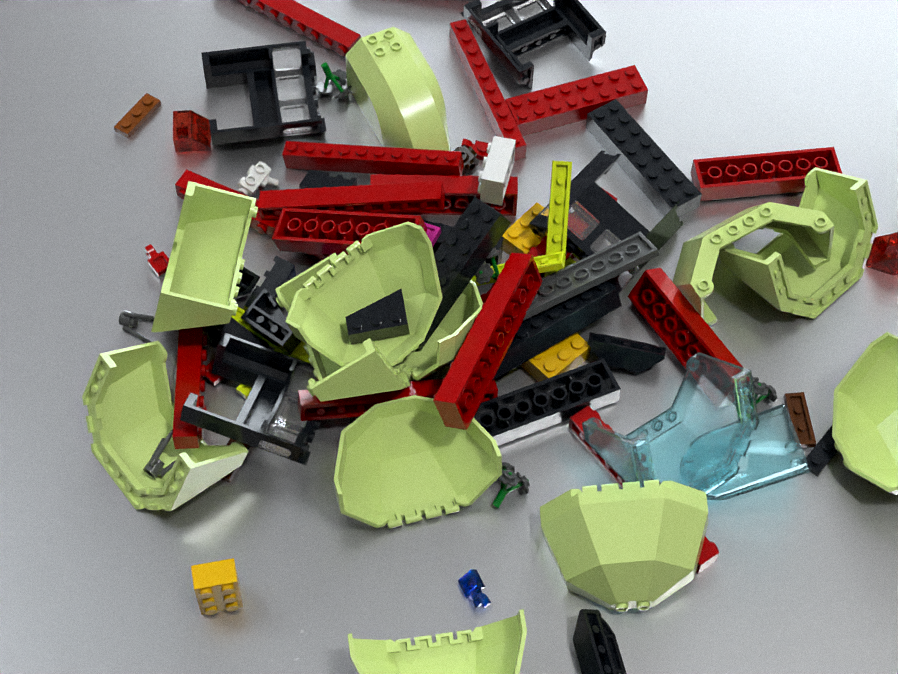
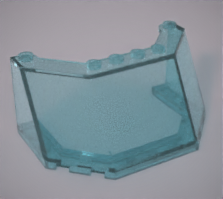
[582,352,759,495]

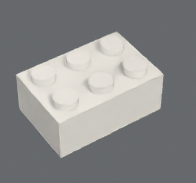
[478,136,516,206]

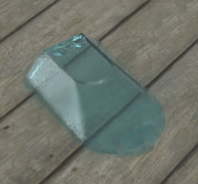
[680,404,810,500]

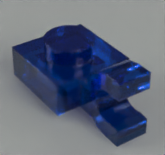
[458,569,491,608]

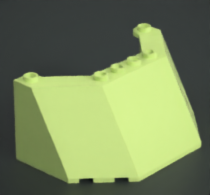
[719,167,878,319]
[151,181,258,333]
[673,202,835,326]
[275,253,411,402]
[82,341,249,511]

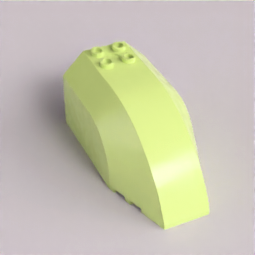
[345,27,451,151]

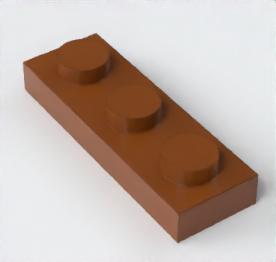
[114,93,161,139]

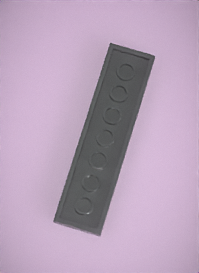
[523,232,659,321]

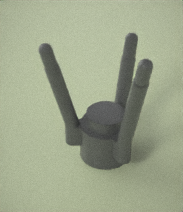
[119,310,154,343]
[143,430,176,479]

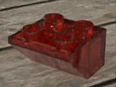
[173,110,211,152]
[866,232,898,276]

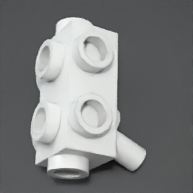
[237,161,279,197]

